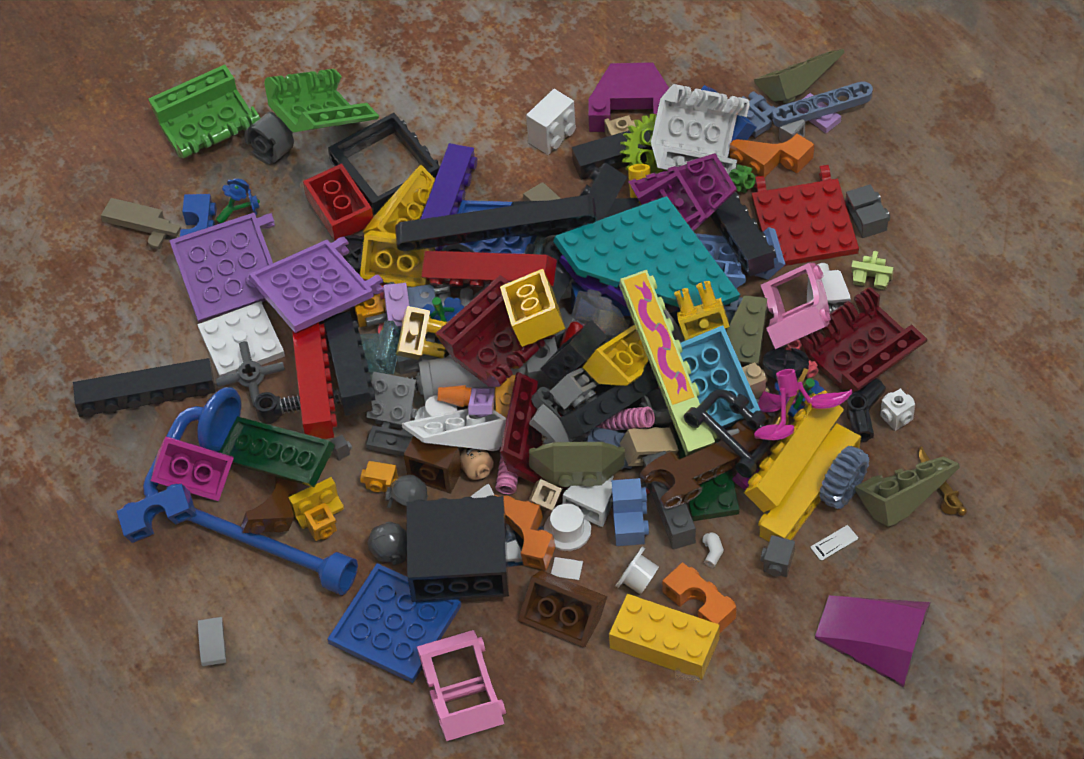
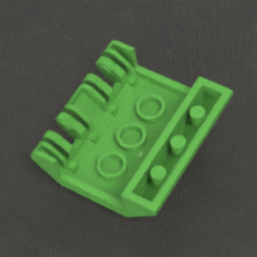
[148,65,260,158]
[264,69,379,133]

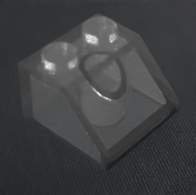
[571,289,629,335]

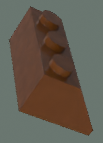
[518,570,607,647]

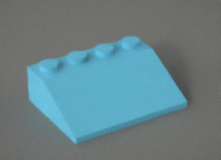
[680,325,760,429]

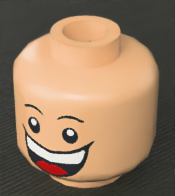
[460,448,494,480]

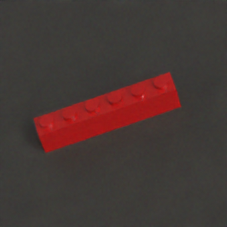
[421,251,557,288]

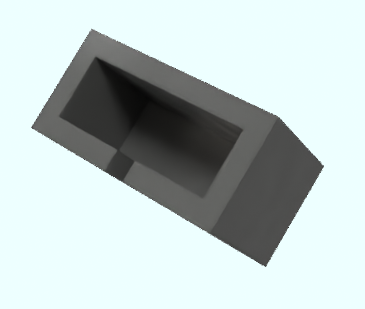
[845,184,890,238]

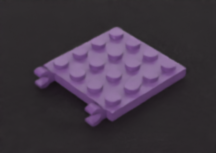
[169,213,275,323]
[249,237,384,333]

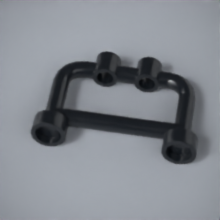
[684,389,772,478]

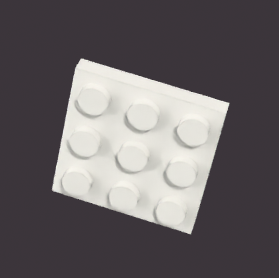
[197,301,285,377]

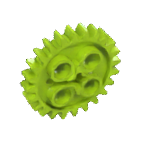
[620,114,667,174]

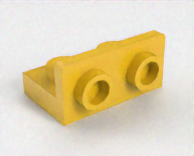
[289,477,344,529]

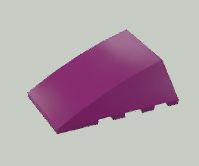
[628,153,737,231]
[815,595,931,687]

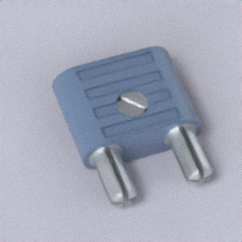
[407,284,450,309]

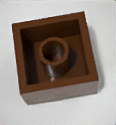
[404,435,462,494]

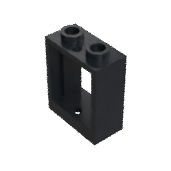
[540,319,607,385]

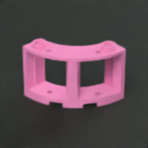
[761,263,831,349]
[417,630,506,741]

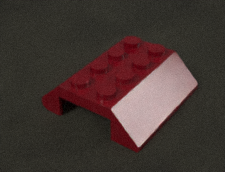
[436,275,560,387]
[799,287,927,391]
[500,372,584,490]

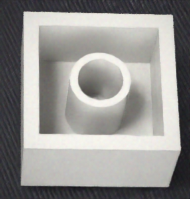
[526,89,576,155]

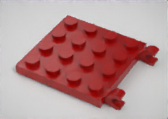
[751,165,859,266]

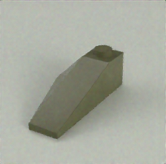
[754,49,845,103]
[855,456,960,527]

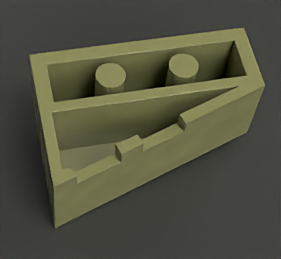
[726,295,768,367]

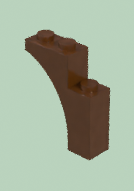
[241,476,309,534]

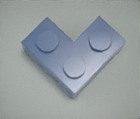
[611,478,649,546]

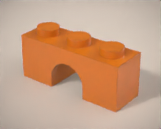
[662,562,736,633]

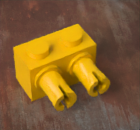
[674,281,730,341]
[396,306,447,360]

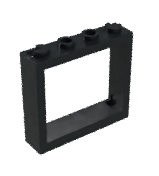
[328,113,440,216]

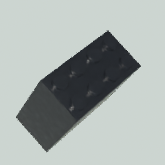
[406,495,509,602]

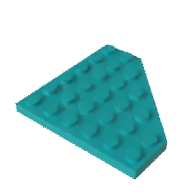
[553,196,740,307]

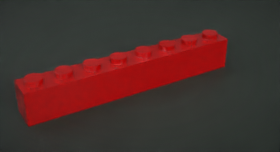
[292,320,338,439]

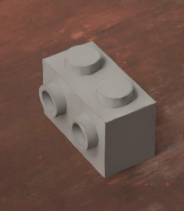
[550,367,601,410]

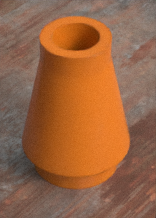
[437,385,472,408]

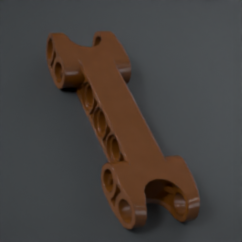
[640,412,781,509]

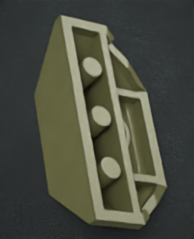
[529,442,625,487]

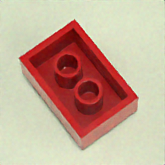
[303,164,373,241]

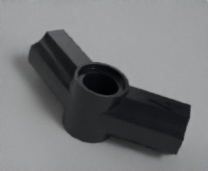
[846,378,886,442]

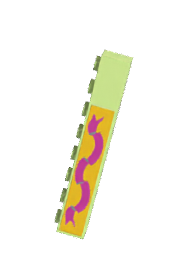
[619,270,717,456]

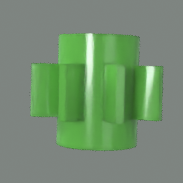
[729,165,755,193]

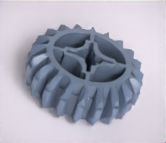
[820,446,869,509]

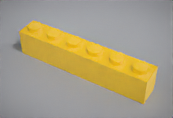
[744,390,844,513]
[758,423,861,542]

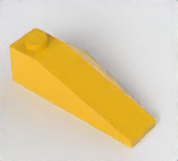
[363,165,435,234]
[583,325,648,386]

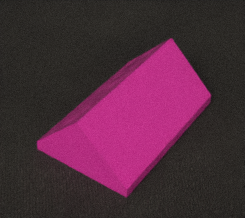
[151,436,234,501]

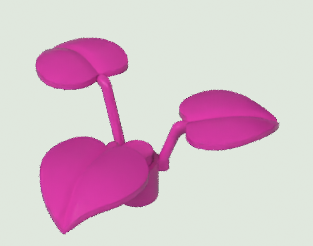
[754,369,852,440]

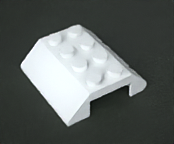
[651,84,749,175]

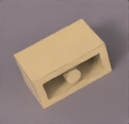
[620,427,679,466]

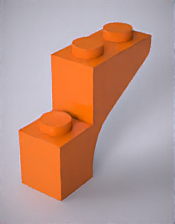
[730,134,814,178]
[495,495,556,571]

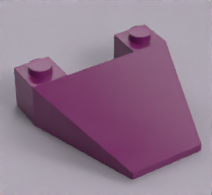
[588,63,669,132]

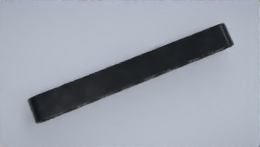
[395,195,597,251]

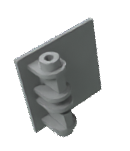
[367,372,417,424]

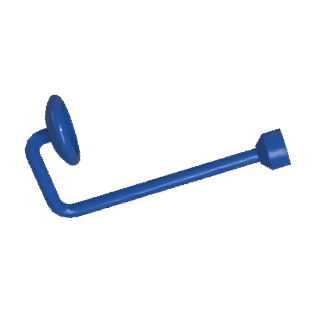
[143,387,358,595]

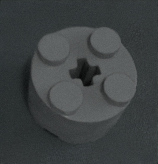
[244,112,294,164]

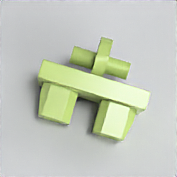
[852,251,893,290]

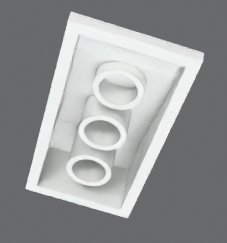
[402,409,507,451]

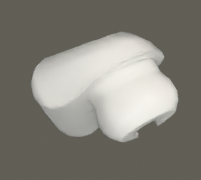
[702,532,724,568]

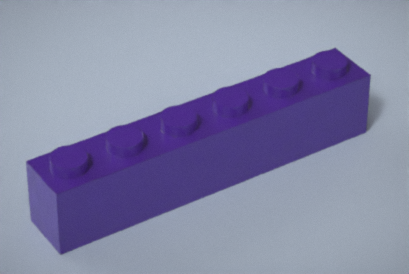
[421,143,478,251]

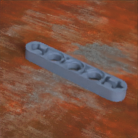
[773,82,873,127]

